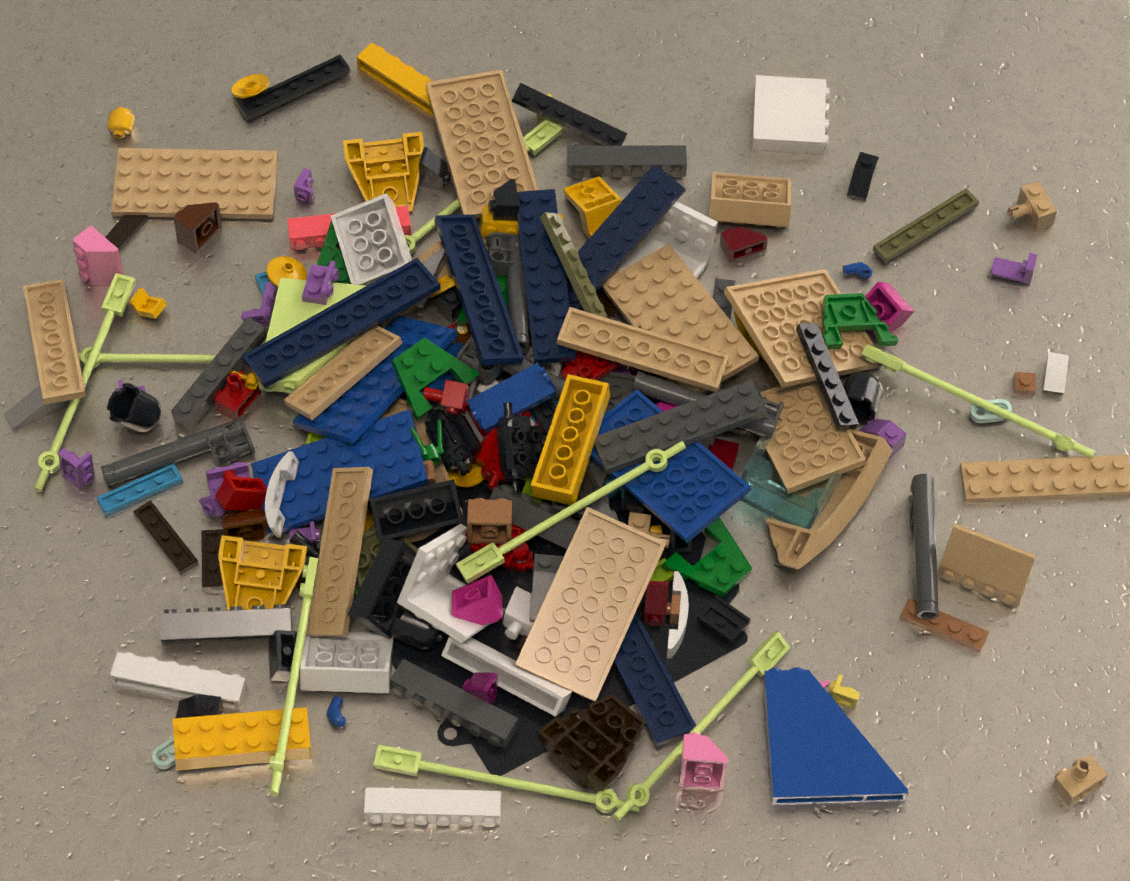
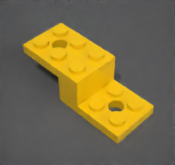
[563,176,643,245]

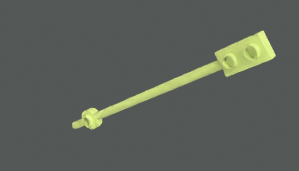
[404,119,562,255]
[34,273,136,492]
[862,344,1095,459]
[78,347,216,368]
[456,441,686,583]
[269,557,318,796]
[613,631,790,821]
[373,744,640,813]

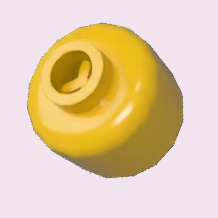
[107,107,134,138]

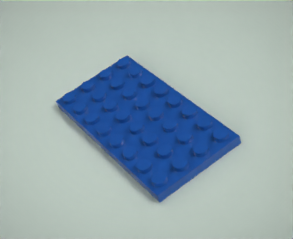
[292,315,458,444]
[590,389,751,543]
[251,409,429,537]

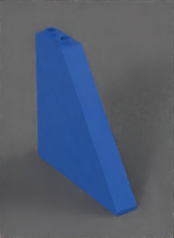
[763,667,908,805]

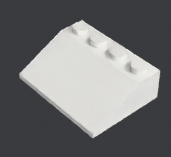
[331,194,412,286]
[300,632,394,694]

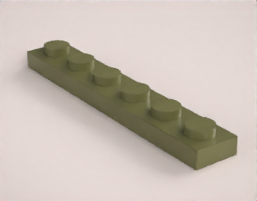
[873,188,979,264]
[540,212,607,318]

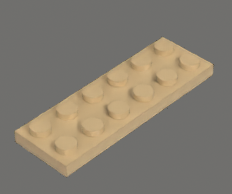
[284,325,402,420]

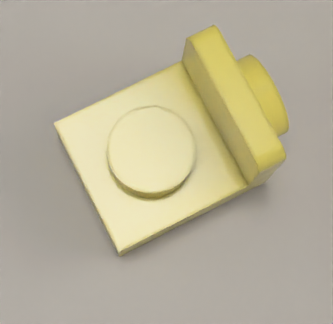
[829,674,860,710]

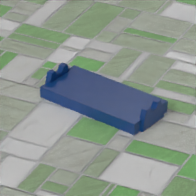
[467,363,556,433]

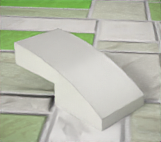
[1043,352,1069,395]

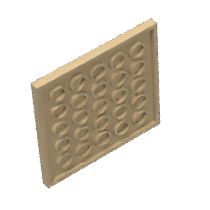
[724,269,883,387]

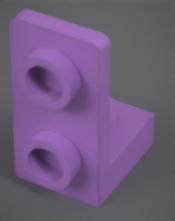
[991,253,1037,284]
[241,282,278,328]

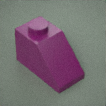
[462,672,498,704]

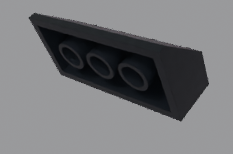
[368,479,464,541]
[348,538,417,639]

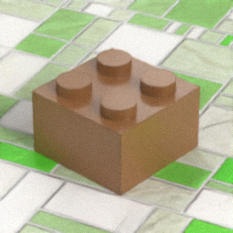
[467,498,512,544]

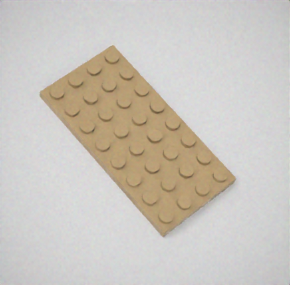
[426,69,539,218]
[111,148,278,219]
[601,244,759,393]
[515,507,666,702]

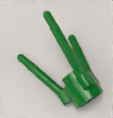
[410,419,444,466]

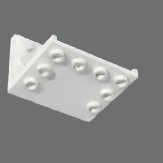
[611,201,718,278]
[397,524,505,643]

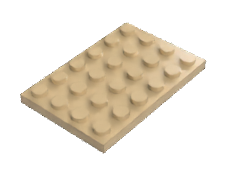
[757,380,867,494]

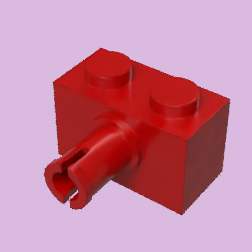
[215,370,261,420]
[423,380,471,416]
[215,469,267,511]

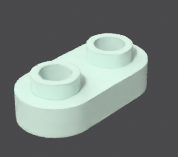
[969,399,1012,423]
[152,736,176,769]

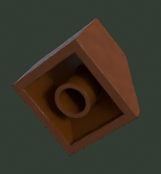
[174,202,222,254]
[221,508,269,542]

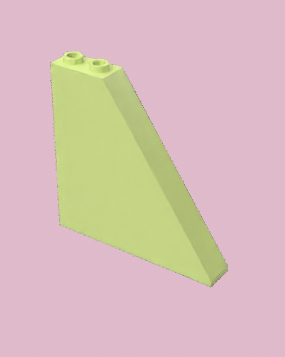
[258,278,382,394]

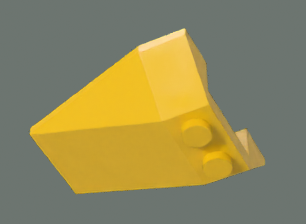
[343,132,424,212]
[218,535,307,611]

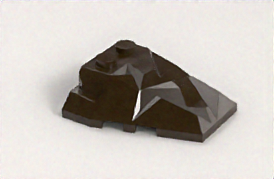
[537,695,646,791]

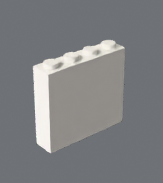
[752,75,830,154]

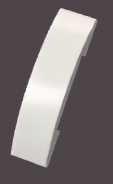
[265,451,299,537]
[667,571,689,659]

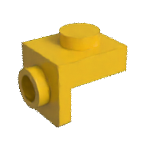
[129,288,167,319]

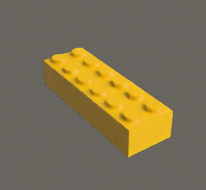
[531,374,610,505]
[172,707,311,771]

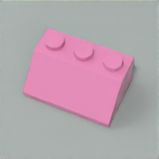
[72,225,123,286]
[679,733,728,790]

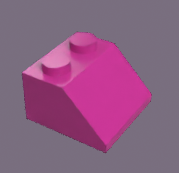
[865,282,915,338]
[452,575,503,626]

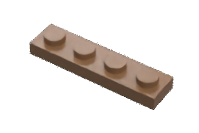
[900,598,989,653]

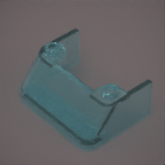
[740,436,842,529]

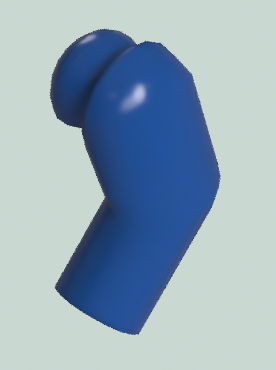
[842,262,873,279]
[326,696,346,728]

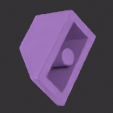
[859,419,907,459]

